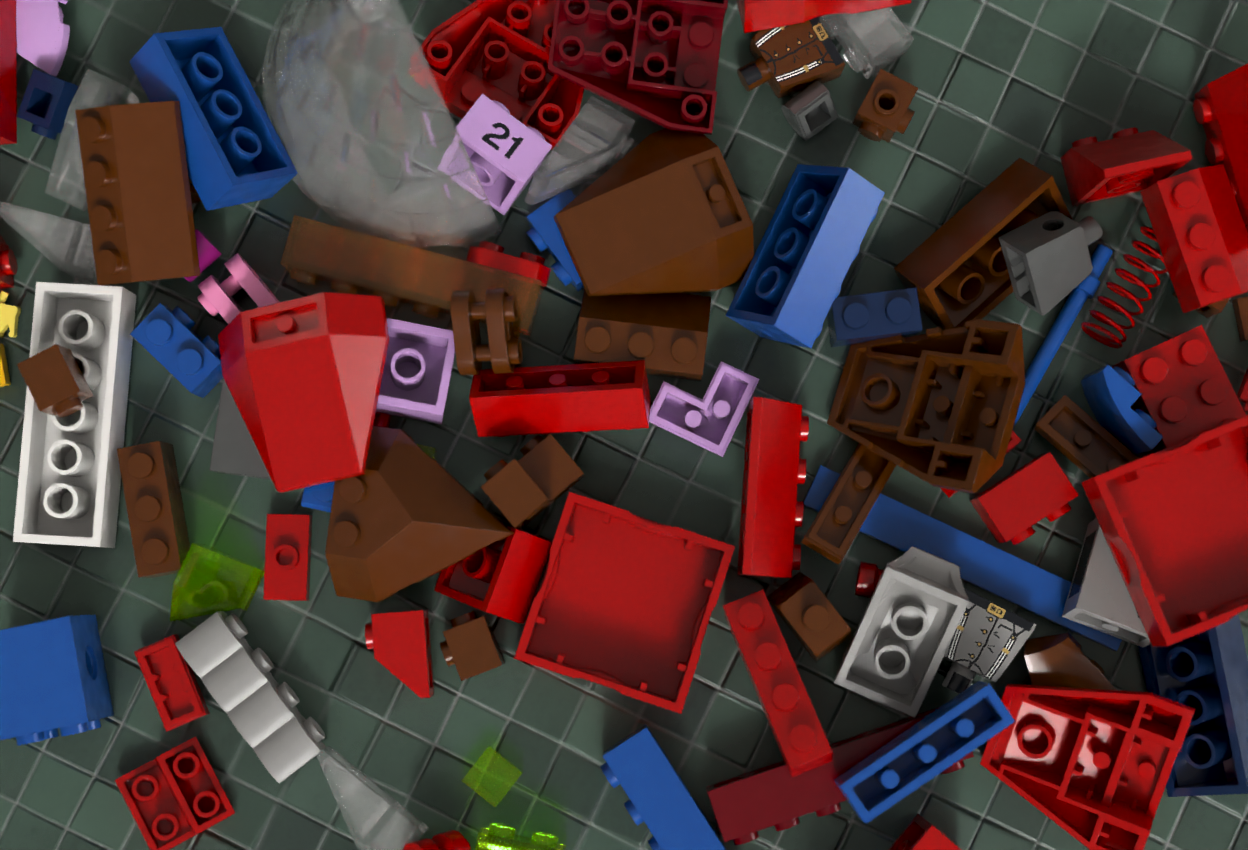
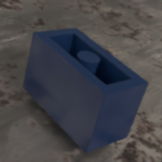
[827,287,923,347]

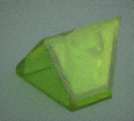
[170,543,264,622]

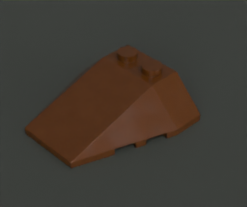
[827,319,1025,494]

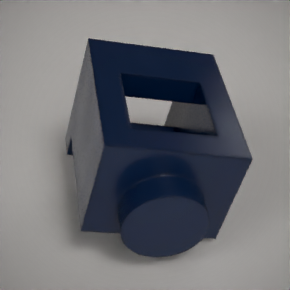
[17,69,92,140]

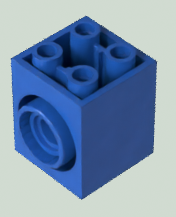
[0,614,114,746]

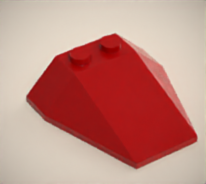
[980,684,1195,850]

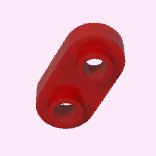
[465,241,551,287]

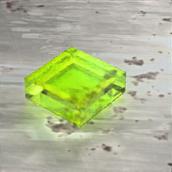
[462,745,523,808]

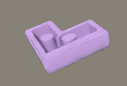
[649,361,760,457]

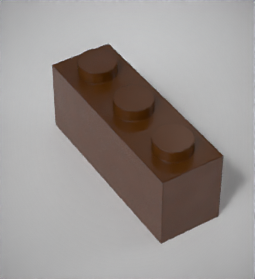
[117,441,194,578]

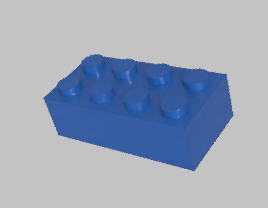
[129,27,298,211]
[725,164,885,348]

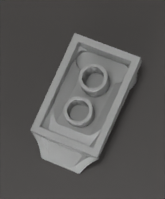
[834,547,969,718]

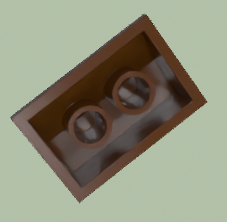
[574,288,711,381]

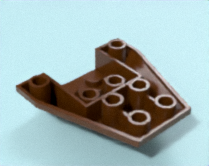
[553,128,754,296]

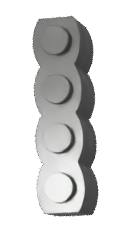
[175,611,326,783]

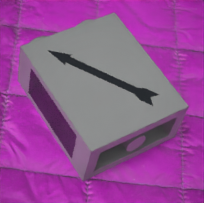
[1062,518,1151,648]

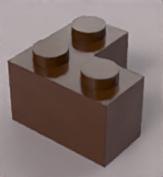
[481,434,585,530]

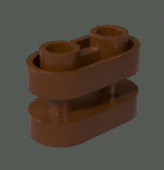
[451,287,523,376]

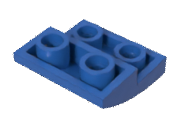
[1081,365,1163,454]

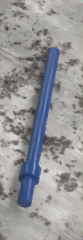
[1013,244,1113,429]

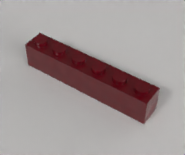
[706,706,974,845]

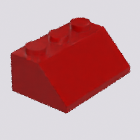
[1140,164,1248,314]

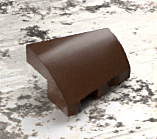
[1024,632,1116,690]

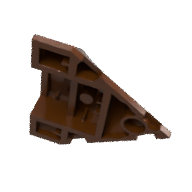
[325,426,514,602]

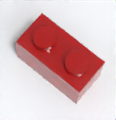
[970,452,1079,545]

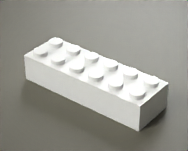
[13,282,137,548]

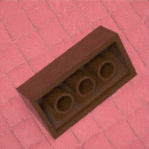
[75,101,200,285]
[894,157,1072,330]

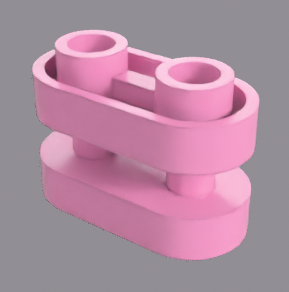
[197,253,280,324]

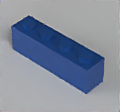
[834,681,1015,824]
[600,724,727,850]

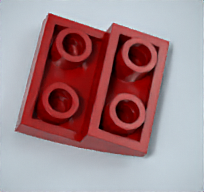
[114,736,235,850]

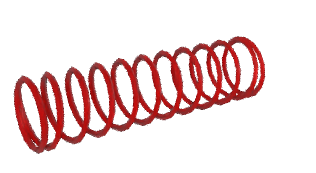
[1081,226,1168,348]

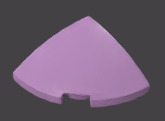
[16,0,70,76]

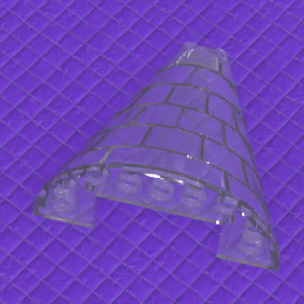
[262,0,502,249]

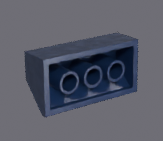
[1138,614,1248,797]

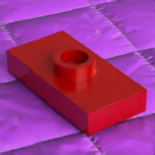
[263,514,312,601]
[134,634,210,732]

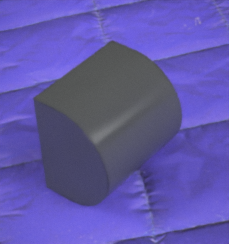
[781,81,838,142]

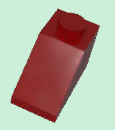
[365,609,434,698]

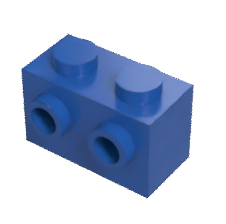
[130,303,223,398]

